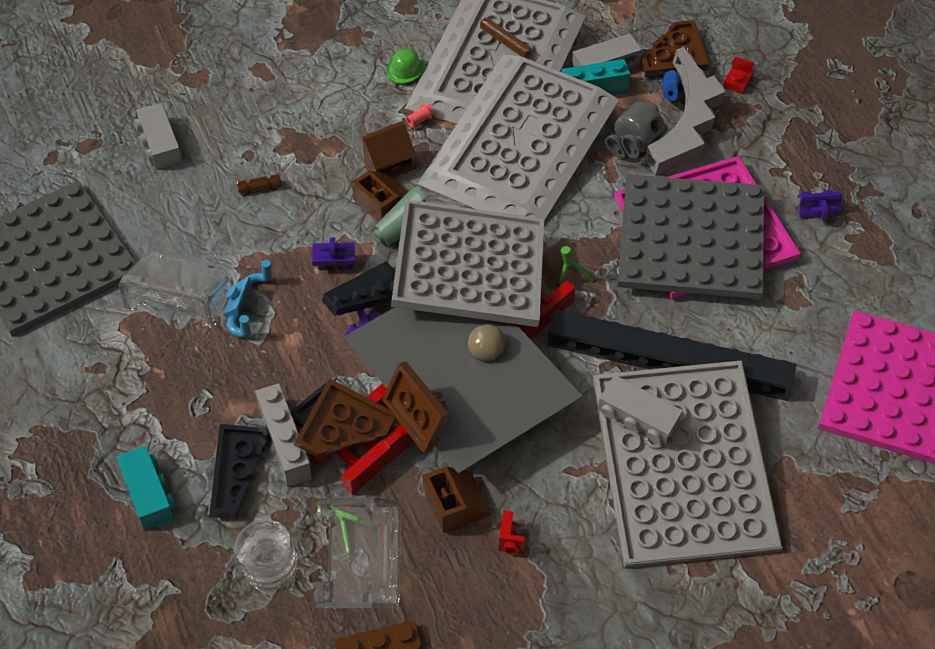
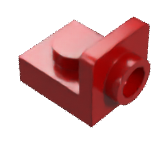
[723,56,754,94]
[498,510,526,555]

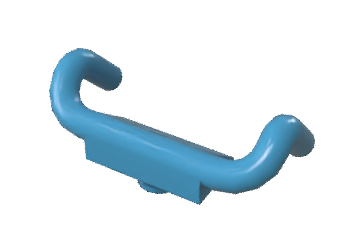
[223,260,272,338]

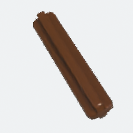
[480,17,532,58]

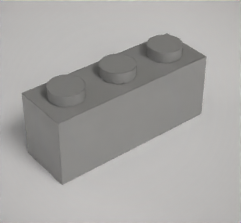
[572,34,642,69]
[134,103,182,170]
[598,375,683,445]

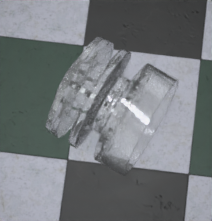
[235,519,299,591]

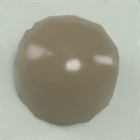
[468,324,505,362]

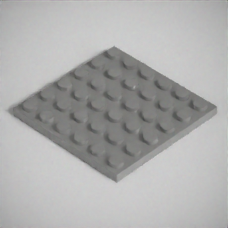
[391,199,544,327]

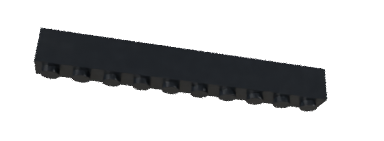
[548,310,797,401]

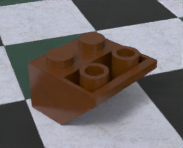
[362,121,417,178]
[352,170,408,222]
[422,466,491,533]

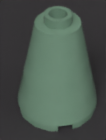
[374,186,426,245]

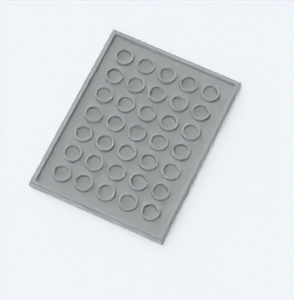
[593,361,783,568]

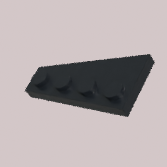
[322,261,396,316]
[209,424,270,519]

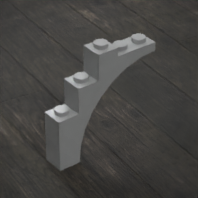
[644,47,726,175]

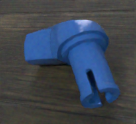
[662,70,683,101]

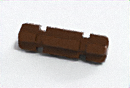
[237,174,281,195]

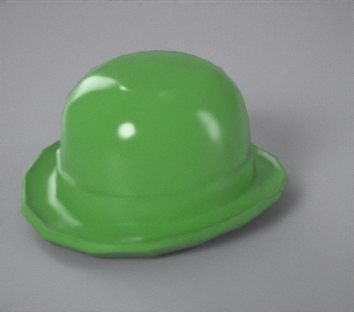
[387,48,426,84]

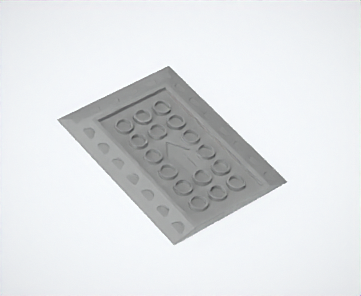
[405,0,586,124]
[417,54,619,221]

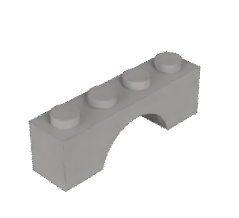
[255,383,312,487]

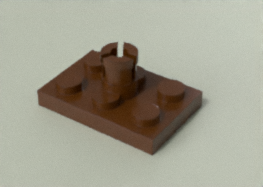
[382,361,450,453]

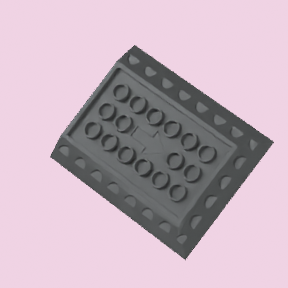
[344,307,583,474]

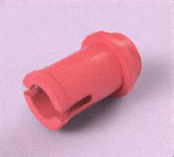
[406,104,435,128]

